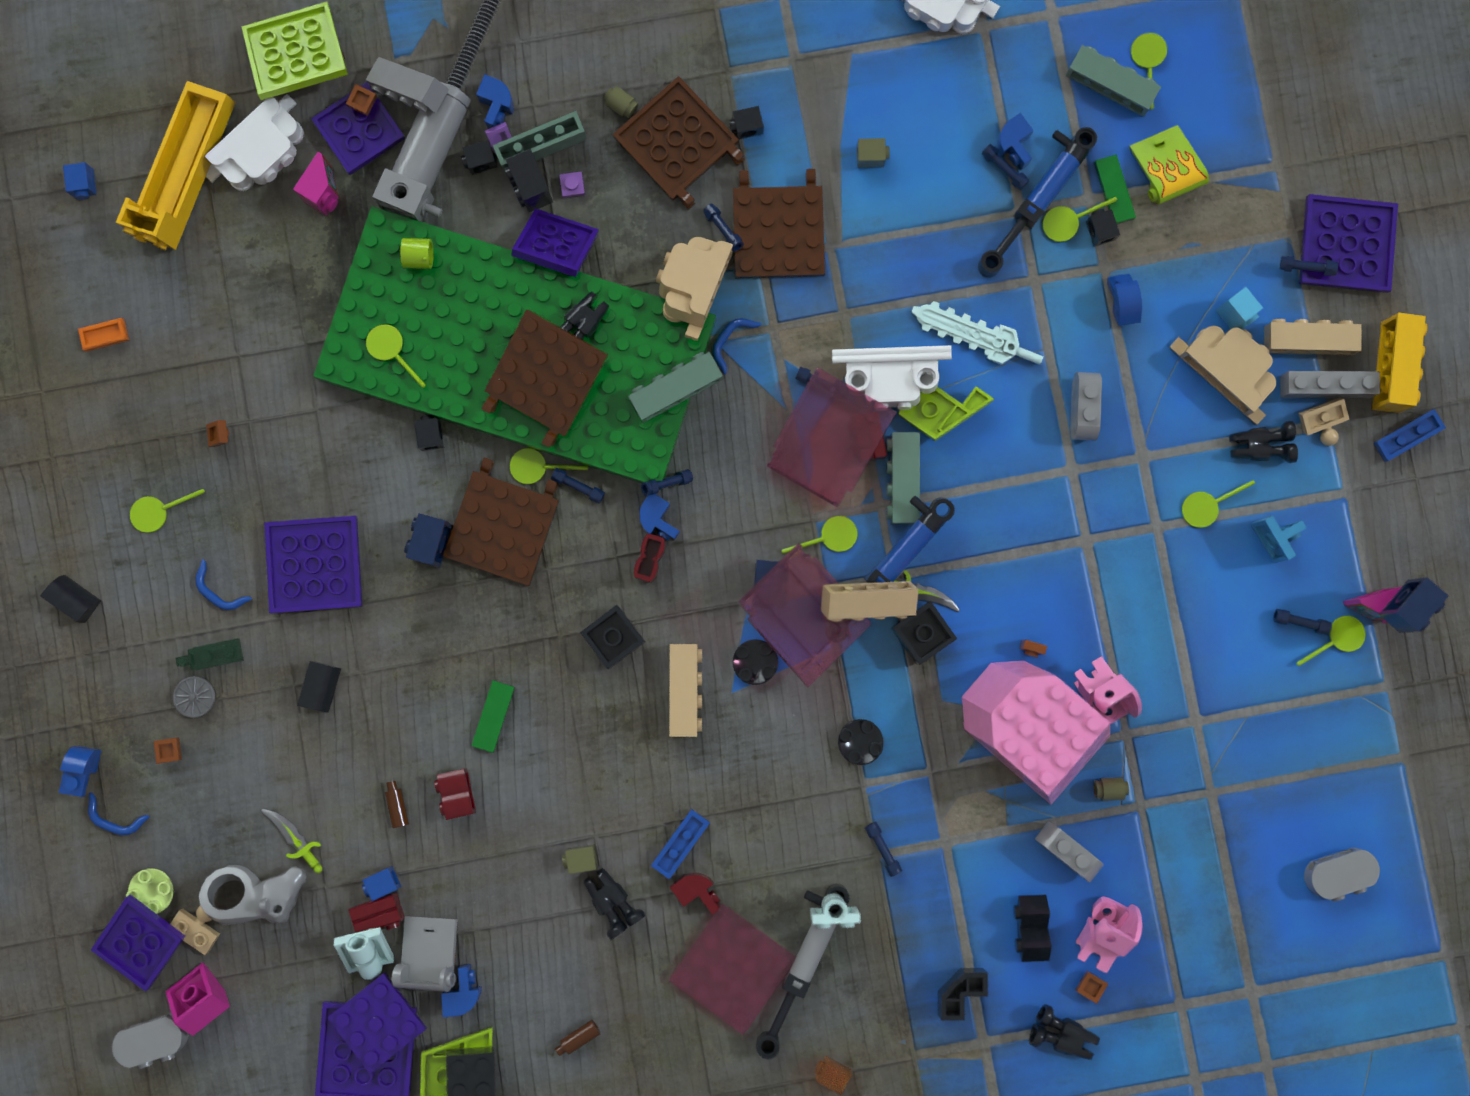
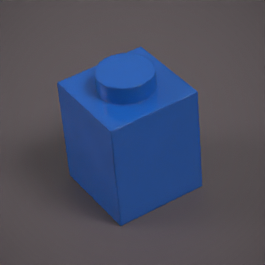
[63,162,97,200]
[362,866,402,901]

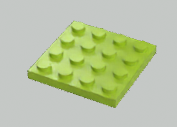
[241,2,348,100]

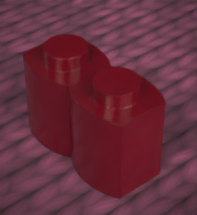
[634,533,666,583]
[434,768,476,820]

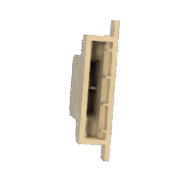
[656,237,733,341]
[1169,326,1276,425]

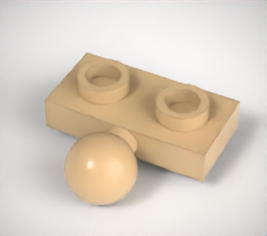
[1298,397,1350,446]
[171,905,220,955]

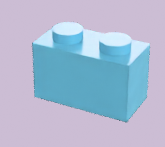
[1215,287,1263,329]

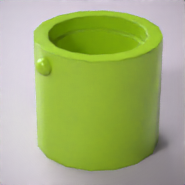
[400,238,434,269]

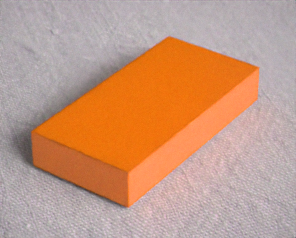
[78,318,129,352]

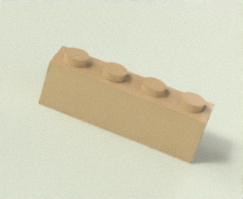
[1264,319,1362,355]
[821,581,919,622]
[669,644,702,737]

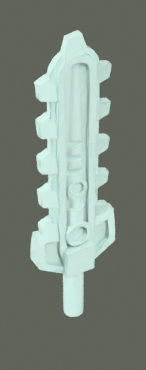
[911,301,1043,365]

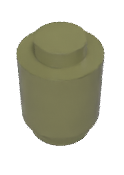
[604,86,638,119]
[1093,777,1129,801]

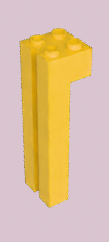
[116,81,236,250]

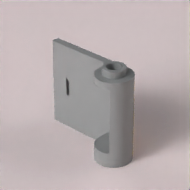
[392,916,458,992]

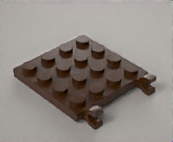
[612,76,744,210]
[733,169,825,279]
[481,309,609,448]
[443,457,559,586]

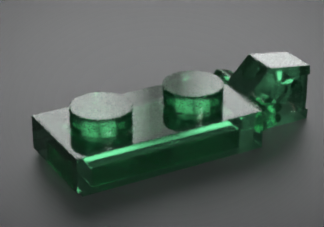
[176,638,244,670]

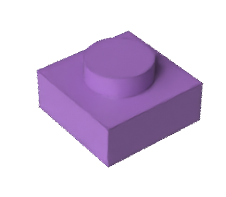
[485,122,511,153]
[559,172,585,199]

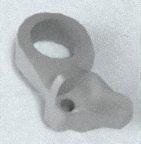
[199,865,307,925]

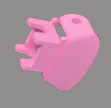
[1074,656,1142,724]
[1076,897,1142,973]

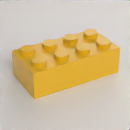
[1372,312,1427,413]

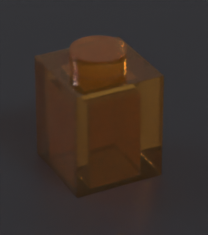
[814,1056,852,1095]

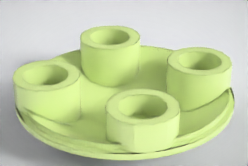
[126,868,173,914]

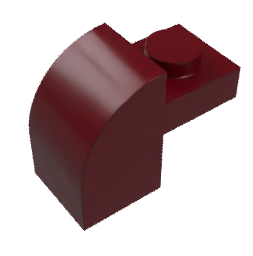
[670,872,721,915]

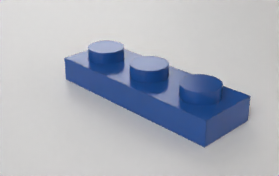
[1374,409,1446,462]
[651,809,710,879]

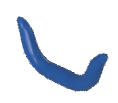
[712,318,761,375]
[195,559,252,610]
[88,792,149,835]

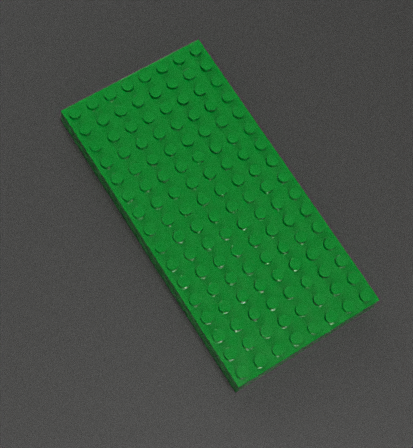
[313,206,716,490]

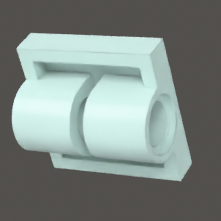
[810,893,860,928]
[334,927,394,980]

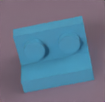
[1251,515,1306,563]

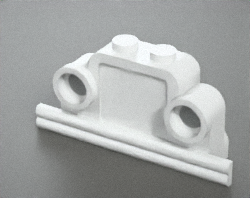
[902,0,1000,34]
[205,94,304,191]
[832,345,952,411]

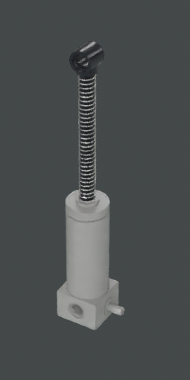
[372,0,500,222]

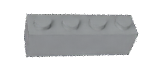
[366,57,449,113]
[1280,371,1380,398]

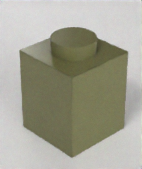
[857,138,890,168]
[562,844,598,874]

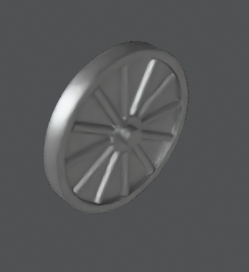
[173,677,215,718]

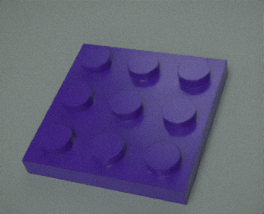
[311,82,406,175]
[511,208,599,277]
[91,894,186,992]
[327,972,427,1074]

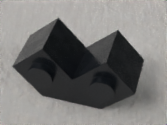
[1013,895,1052,962]
[938,968,988,1021]

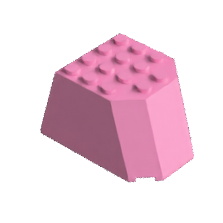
[961,661,1110,805]

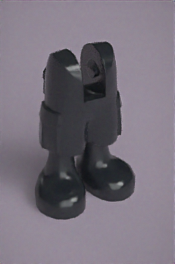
[560,292,609,339]
[1229,421,1298,463]
[583,868,646,940]
[1029,1004,1100,1060]

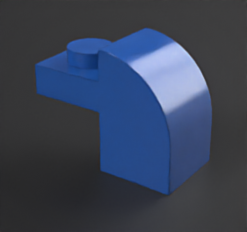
[476,74,514,129]
[997,113,1034,170]
[1107,274,1142,326]
[640,494,680,541]
[59,746,101,797]
[441,964,482,1017]

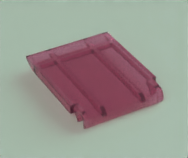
[767,367,897,507]
[739,544,871,687]

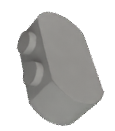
[1070,372,1102,441]
[1034,821,1104,883]
[1304,847,1380,901]
[112,1013,189,1069]

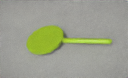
[1131,33,1167,110]
[1043,197,1117,242]
[366,325,425,388]
[510,448,589,484]
[1182,480,1255,528]
[130,489,205,533]
[781,516,857,554]
[1296,616,1365,666]

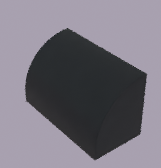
[40,575,101,623]
[297,661,341,712]

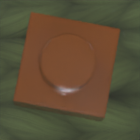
[346,84,378,116]
[206,420,229,447]
[1019,639,1048,658]
[153,737,182,764]
[1075,970,1108,1004]

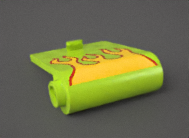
[1129,125,1209,205]

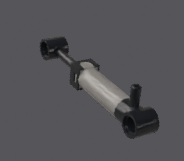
[756,883,850,1059]

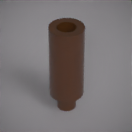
[385,781,409,828]
[555,1020,601,1056]

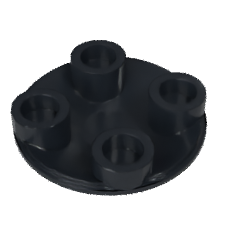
[733,639,778,685]
[838,719,883,765]

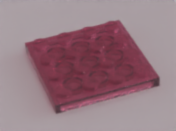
[668,903,796,1035]

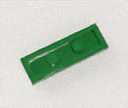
[1094,154,1136,224]
[471,680,515,753]

